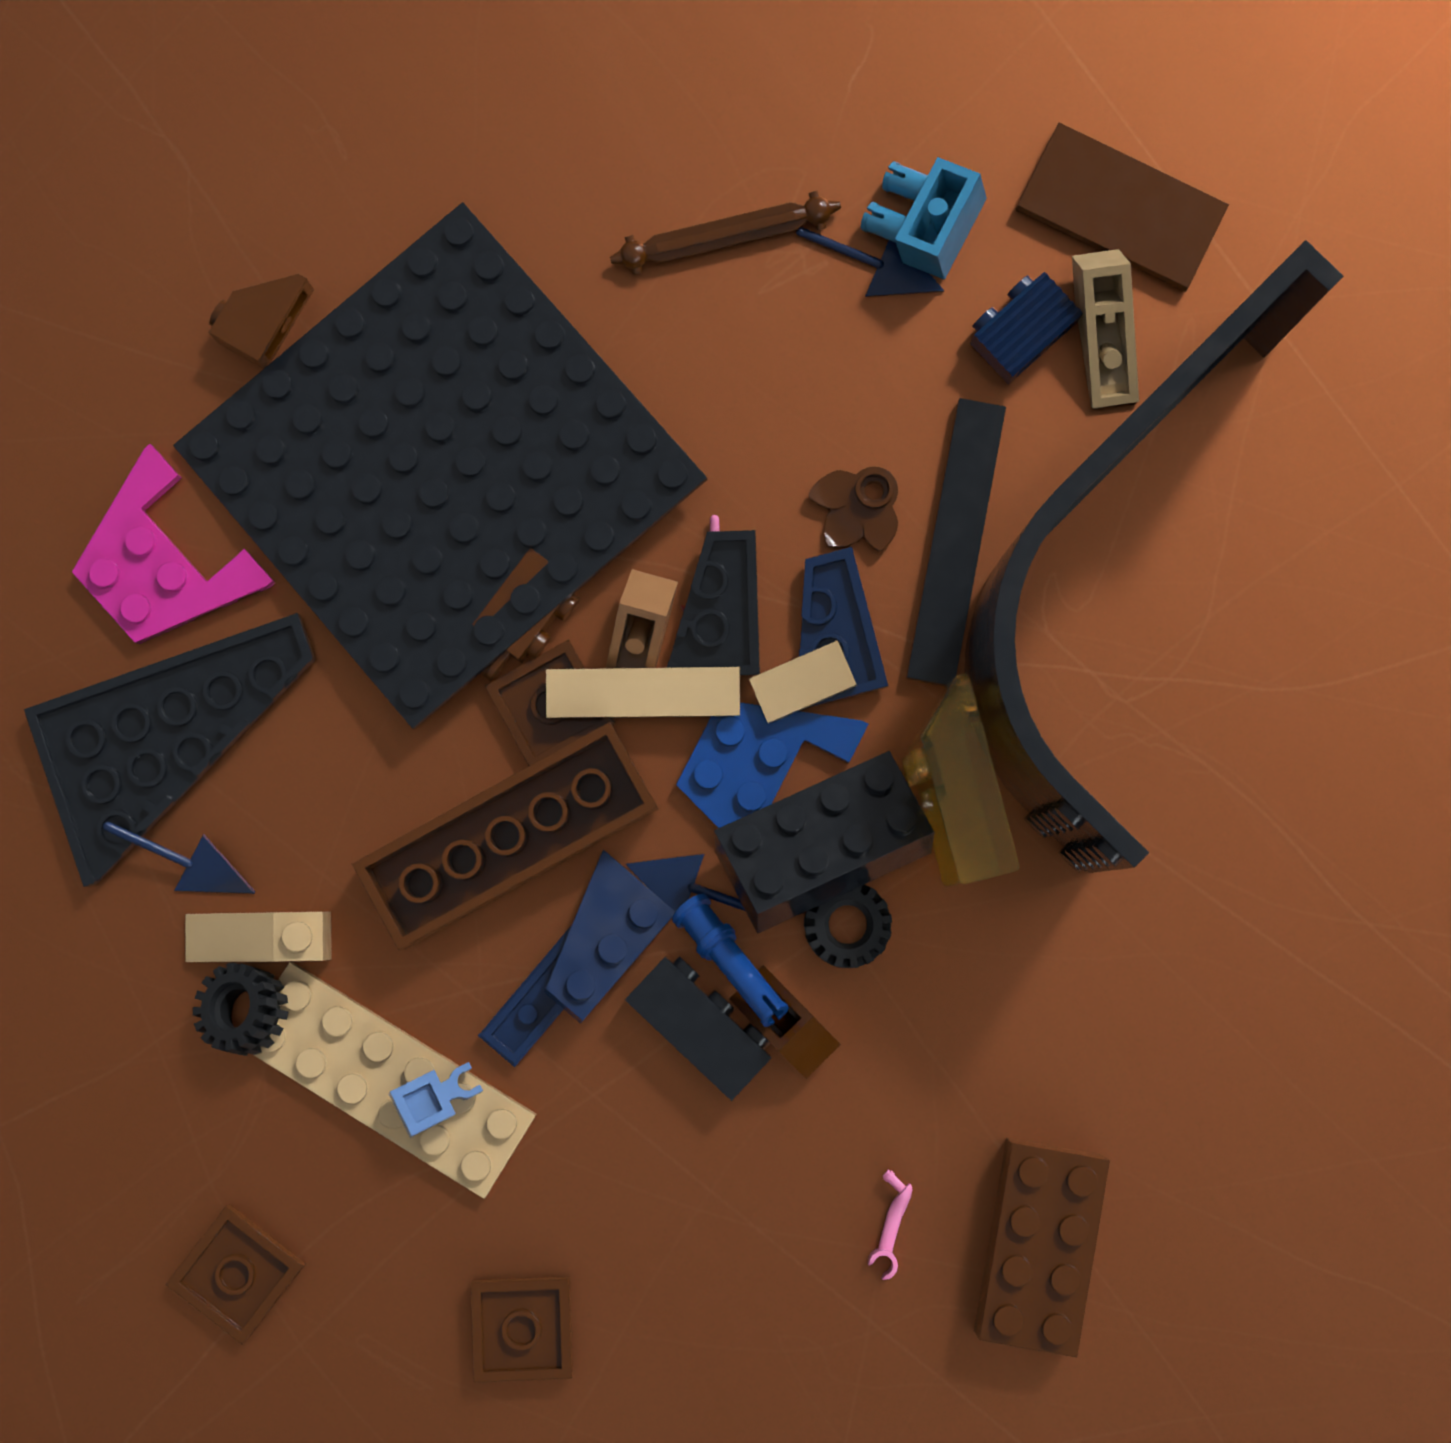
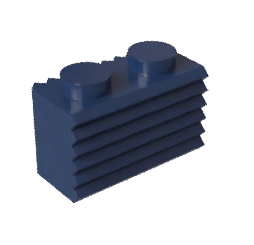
[970,272,1083,385]

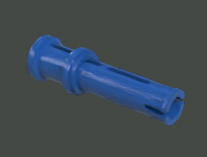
[672,894,789,1027]

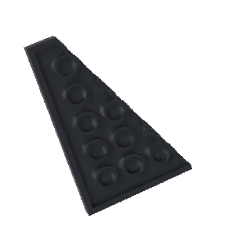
[24,613,316,887]

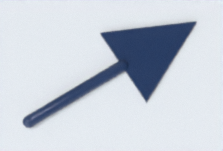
[796,227,944,297]
[103,822,255,894]
[626,854,745,912]

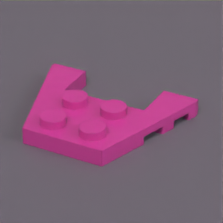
[72,444,276,644]

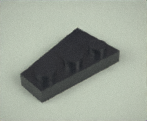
[667,530,760,675]

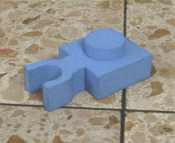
[389,1062,483,1138]

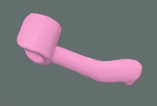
[868,1169,913,1280]

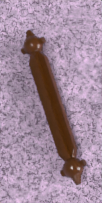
[610,191,841,275]

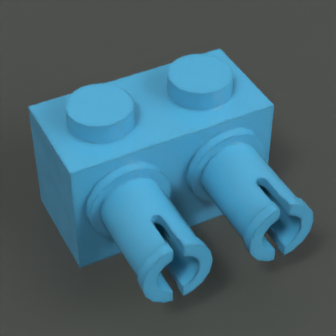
[861,157,987,280]

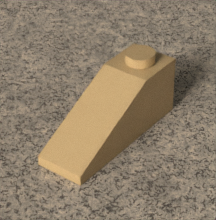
[1072,249,1139,408]
[185,912,332,962]

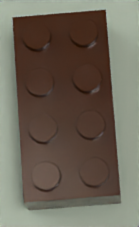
[974,1138,1110,1358]

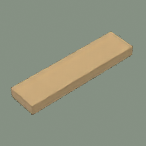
[546,667,740,718]

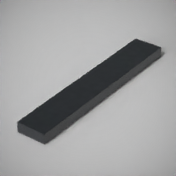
[906,398,1006,688]

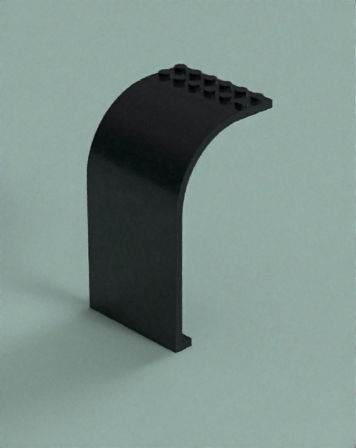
[964,240,1344,873]

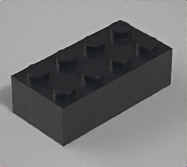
[714,751,935,934]

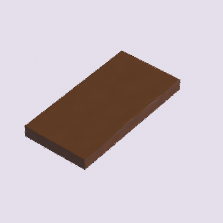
[1016,122,1229,292]

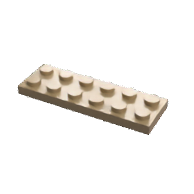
[254,962,537,1199]

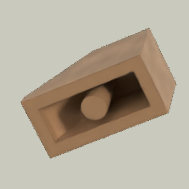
[605,569,678,669]

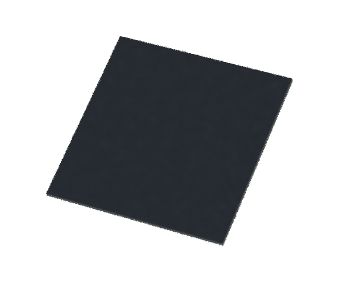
[173,202,708,729]

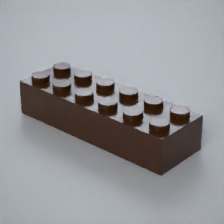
[352,722,659,950]

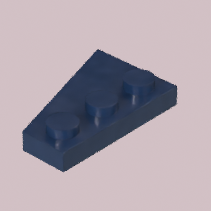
[799,547,889,710]
[544,850,675,1024]

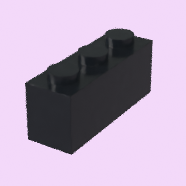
[625,956,772,1101]

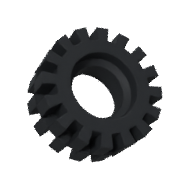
[804,885,892,968]
[193,963,288,1056]

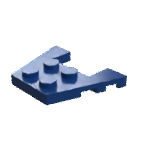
[676,702,869,828]

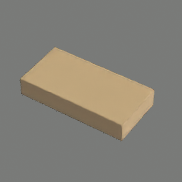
[749,640,857,724]

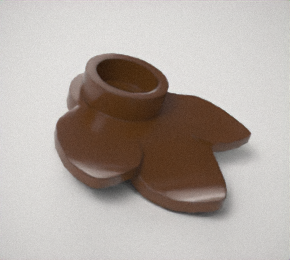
[809,467,898,551]

